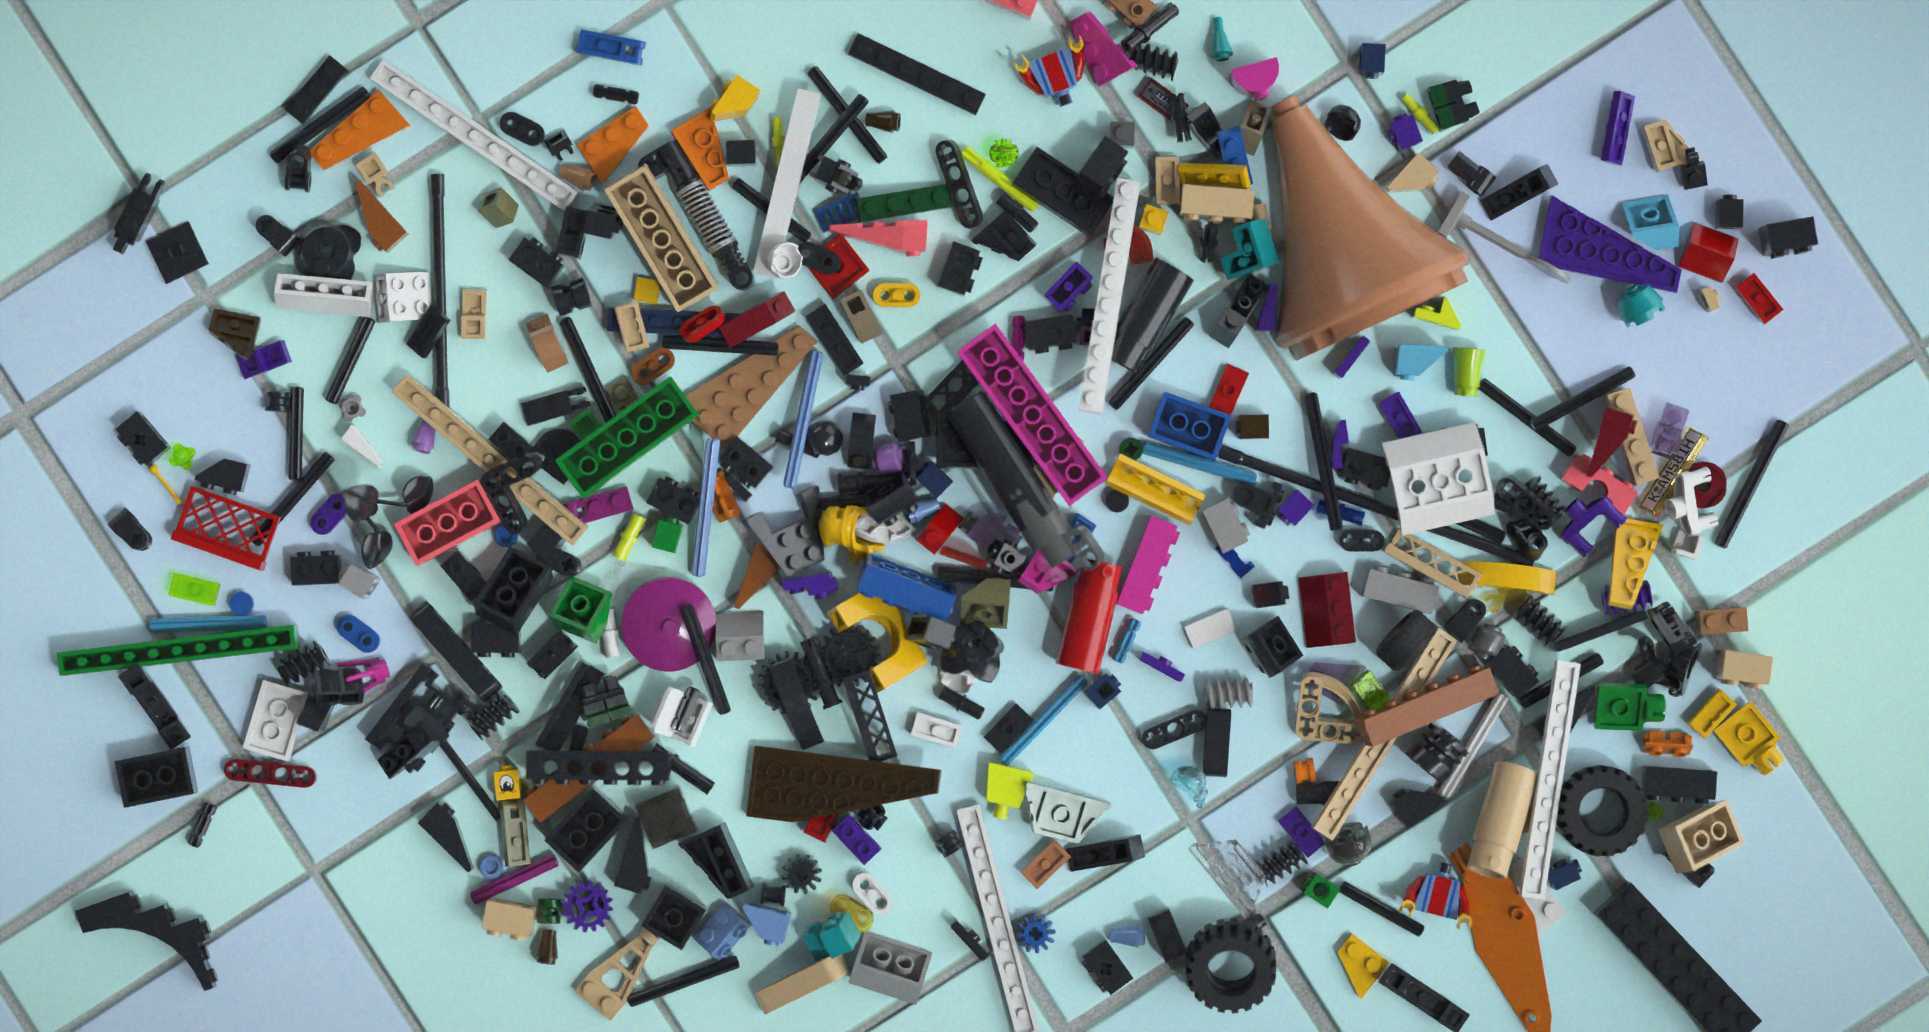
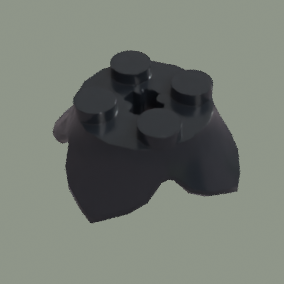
[296,219,361,280]
[940,620,1004,683]

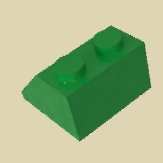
[548,576,612,644]

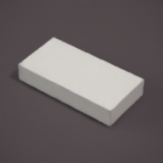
[1184,608,1237,649]

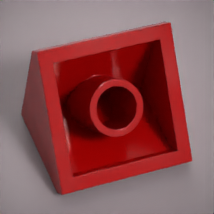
[1677,222,1739,283]

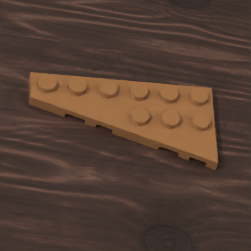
[686,326,818,449]

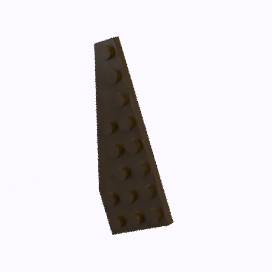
[746,746,942,822]

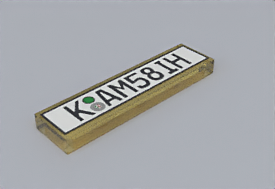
[1638,427,1709,518]

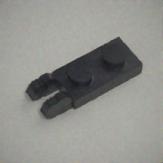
[521,387,591,426]

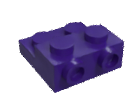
[782,573,838,599]

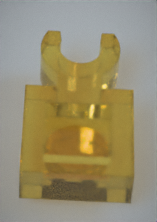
[1484,588,1529,613]

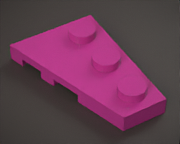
[1069,11,1138,87]

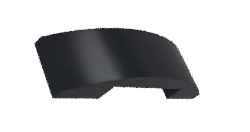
[769,657,824,750]
[118,663,191,750]
[1379,962,1470,1032]

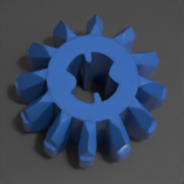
[1015,913,1056,954]

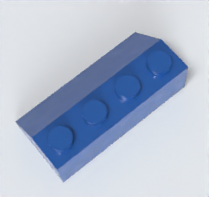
[857,553,957,622]

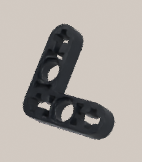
[481,452,542,534]

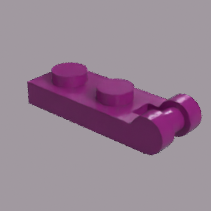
[564,487,634,524]

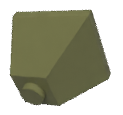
[960,578,1011,629]

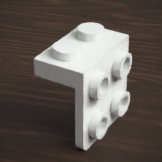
[651,687,713,747]

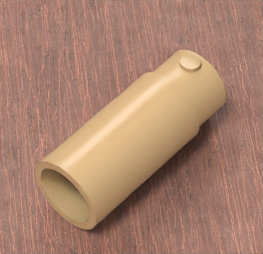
[1467,761,1537,879]

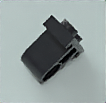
[1232,482,1284,529]

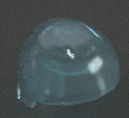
[1170,765,1208,809]

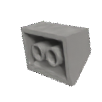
[848,931,933,1005]

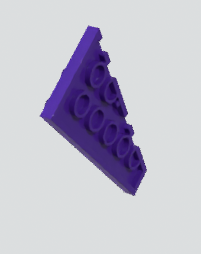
[1538,195,1682,293]

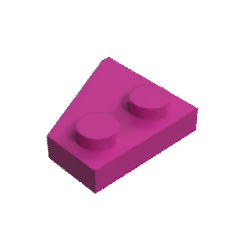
[1018,549,1079,594]

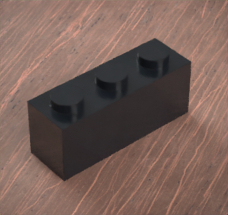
[1641,766,1718,804]

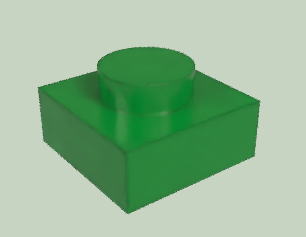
[569,409,601,440]

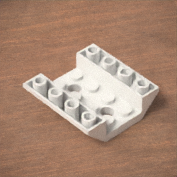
[1382,422,1495,536]

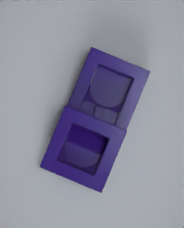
[236,340,292,380]
[1331,420,1349,470]

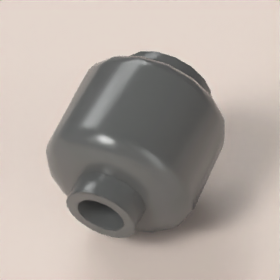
[1471,623,1506,660]

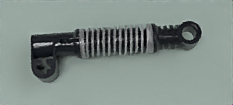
[638,140,755,291]

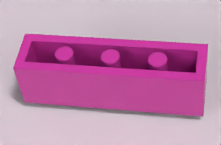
[1116,516,1180,614]

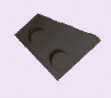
[208,308,261,362]

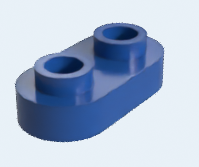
[337,615,381,653]

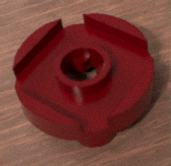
[1683,461,1727,509]

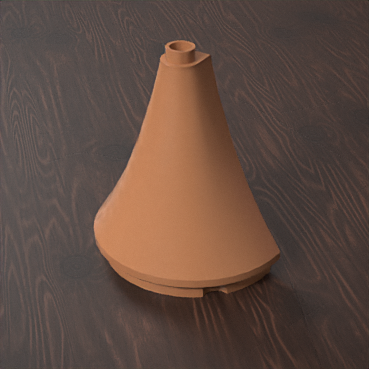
[1270,95,1470,361]

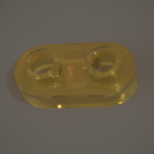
[829,894,874,932]

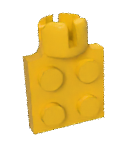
[1713,701,1785,776]

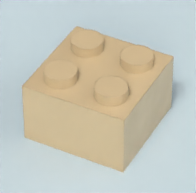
[1714,650,1773,689]
[481,898,538,941]

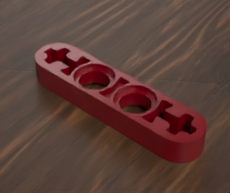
[224,759,317,788]

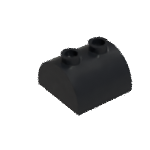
[862,470,920,526]
[1243,616,1304,678]

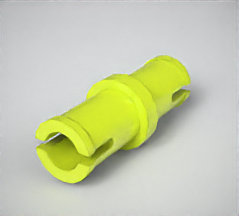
[612,512,646,561]

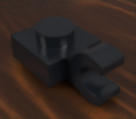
[1680,147,1708,190]

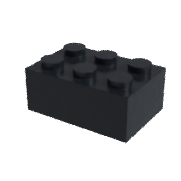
[473,546,553,636]
[114,746,199,808]
[544,787,629,873]

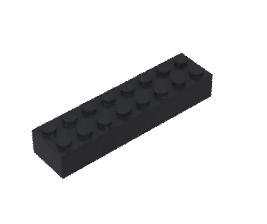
[1593,881,1762,1032]

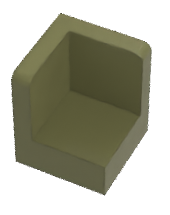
[478,188,519,228]

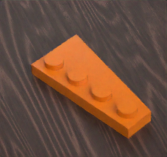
[310,90,411,171]

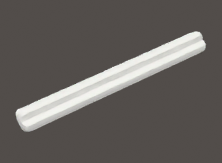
[1439,693,1508,798]

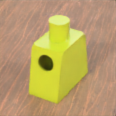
[987,762,1033,820]

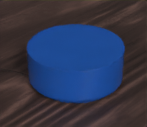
[494,524,518,547]
[229,592,254,616]

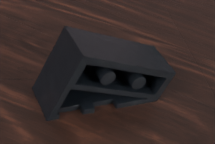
[678,822,755,900]

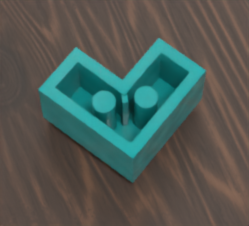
[1220,218,1280,280]
[802,910,861,961]

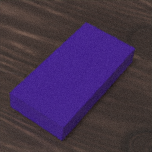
[1333,335,1370,379]

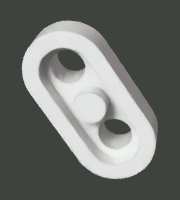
[852,873,892,915]

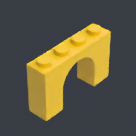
[827,593,928,693]

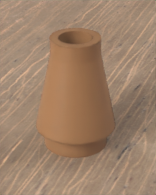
[559,164,596,191]

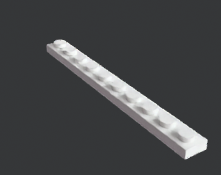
[370,59,579,212]
[1078,178,1141,415]
[1519,660,1581,899]
[956,804,1040,1032]

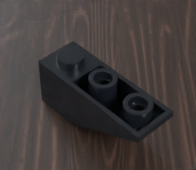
[1209,274,1269,349]
[377,717,450,780]

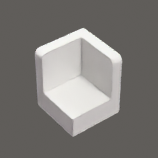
[1671,530,1704,560]

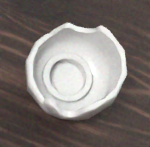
[767,242,803,279]
[939,670,975,693]

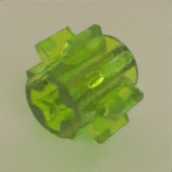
[989,139,1019,167]

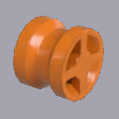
[1293,758,1316,784]

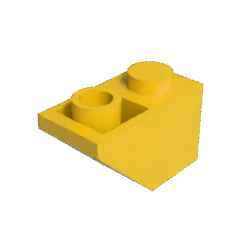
[709,75,760,122]

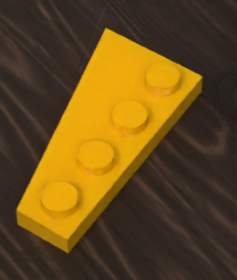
[1608,518,1664,609]

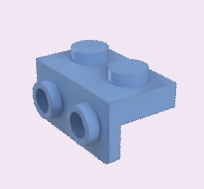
[693,902,751,961]

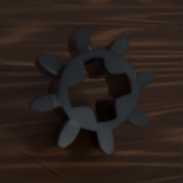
[857,805,888,831]

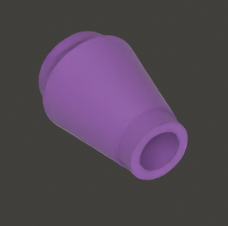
[411,419,436,454]

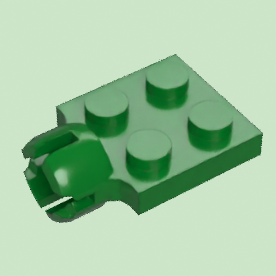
[1594,683,1666,731]

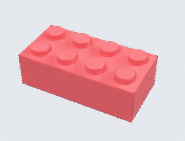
[394,479,502,566]

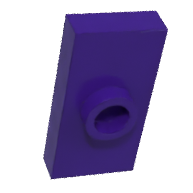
[1139,652,1186,682]
[1278,806,1326,858]

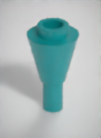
[1210,17,1234,62]

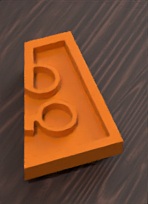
[577,106,649,185]
[671,107,729,192]

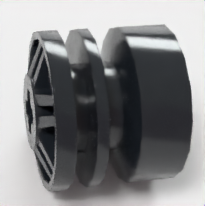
[1404,723,1469,784]

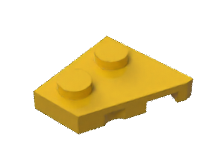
[1337,933,1389,999]

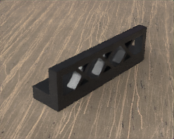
[925,361,979,420]
[535,661,605,751]
[841,668,897,762]

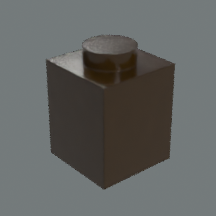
[1235,415,1269,439]

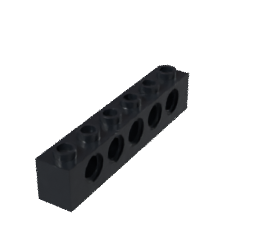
[526,750,671,785]

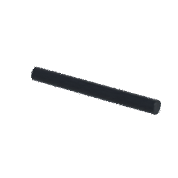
[440,740,501,821]

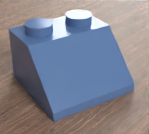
[743,901,792,947]

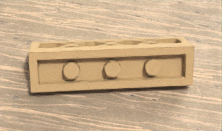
[1384,528,1482,600]

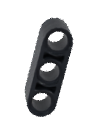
[1203,707,1231,778]

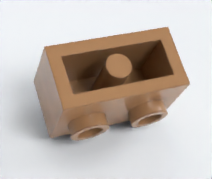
[1104,0,1158,29]

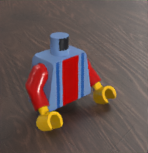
[1012,35,1085,107]
[1398,861,1472,930]

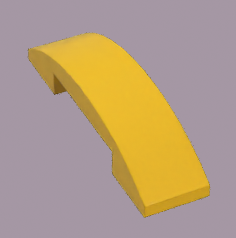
[1459,561,1556,595]

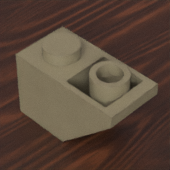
[840,290,883,344]

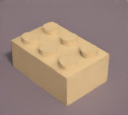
[1179,184,1255,226]
[1658,800,1745,874]

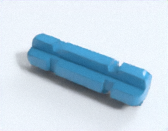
[1112,618,1141,664]

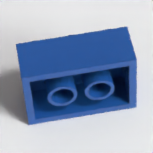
[1147,391,1232,461]

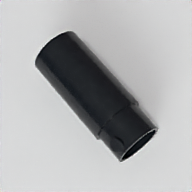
[1111,258,1194,373]

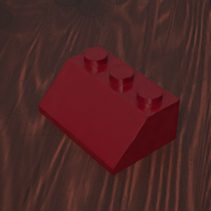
[1298,572,1356,648]

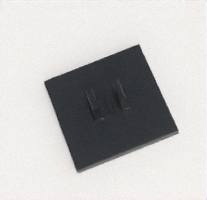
[146,221,209,284]

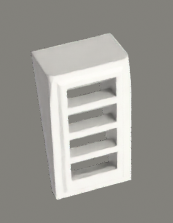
[341,424,385,468]

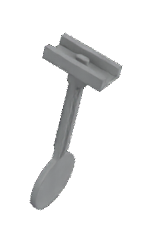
[1438,191,1571,284]

